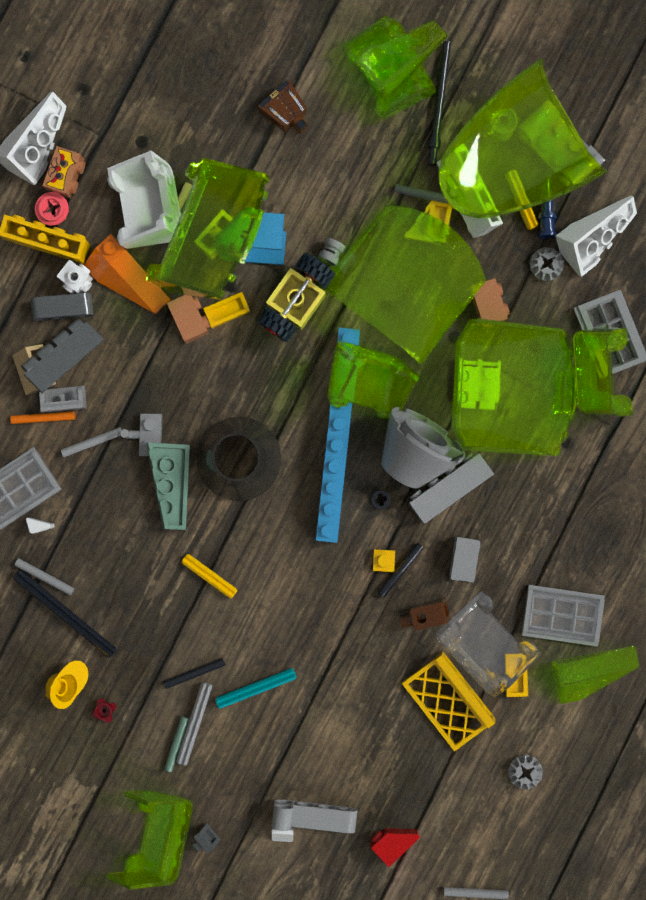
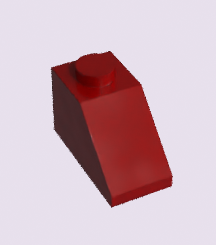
[370,828,420,867]

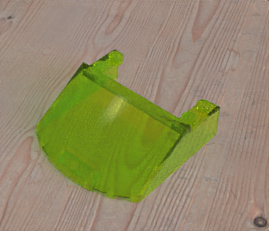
[146,158,269,300]

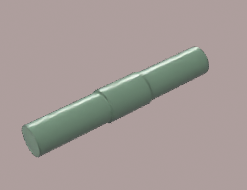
[164,716,189,772]

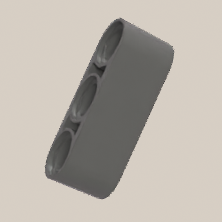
[31,293,93,321]

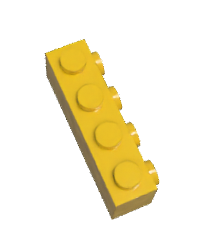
[0,214,90,264]

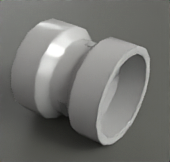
[318,238,346,266]

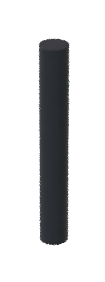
[378,543,424,597]
[163,658,226,689]

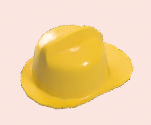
[45,661,88,709]

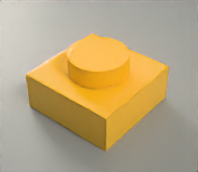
[373,549,395,572]

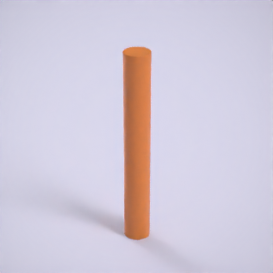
[10,411,76,424]

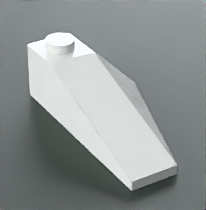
[0,92,67,185]
[556,195,637,277]

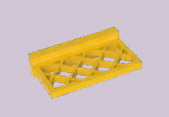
[402,651,495,752]

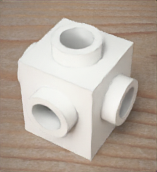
[57,260,93,294]

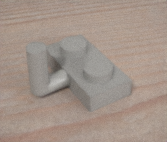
[120,414,163,456]

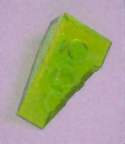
[355,20,448,100]
[552,645,640,704]

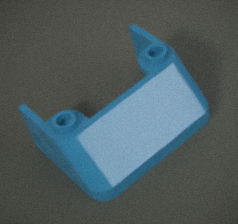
[215,208,286,265]

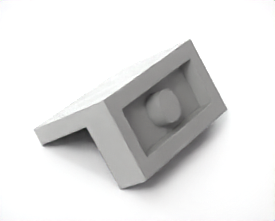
[449,537,480,582]

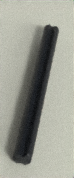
[13,570,117,658]

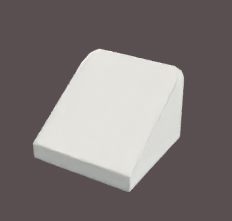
[26,518,55,534]
[272,827,294,842]

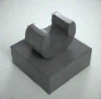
[192,823,221,854]

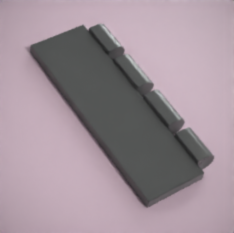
[21,318,104,393]

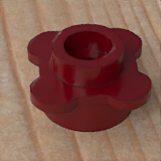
[92,698,117,723]

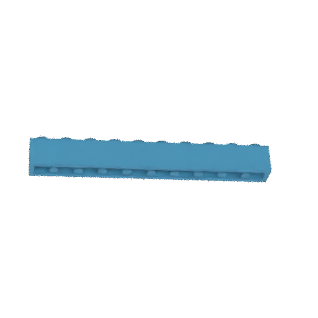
[316,328,360,543]

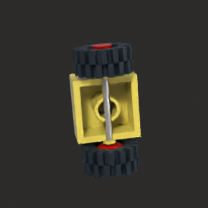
[256,252,335,343]

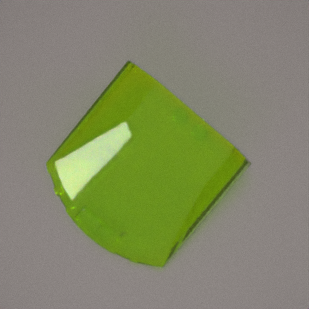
[320,206,486,365]
[452,318,577,456]

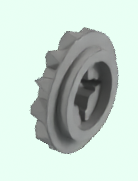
[530,247,564,281]
[508,755,543,790]

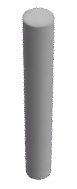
[61,427,122,457]
[14,558,75,596]
[443,887,509,900]

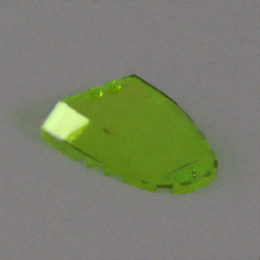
[438,58,607,218]

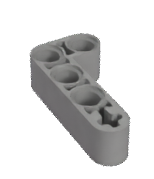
[271,799,358,833]

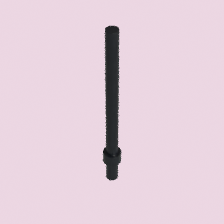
[428,41,451,166]

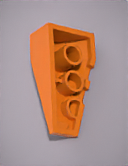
[84,234,171,314]

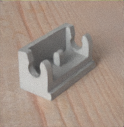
[39,385,87,413]

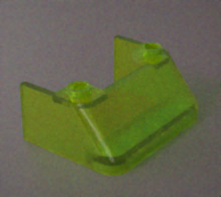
[107,790,193,890]

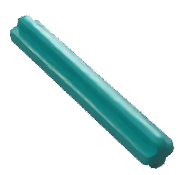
[215,668,296,709]

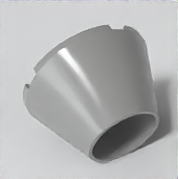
[381,407,465,489]

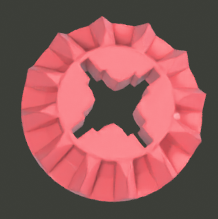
[35,192,69,226]

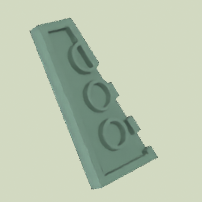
[146,442,190,530]

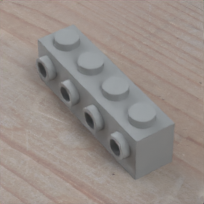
[408,453,494,524]

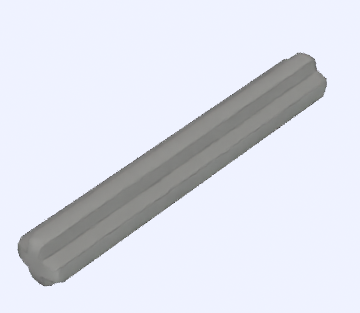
[176,682,212,766]

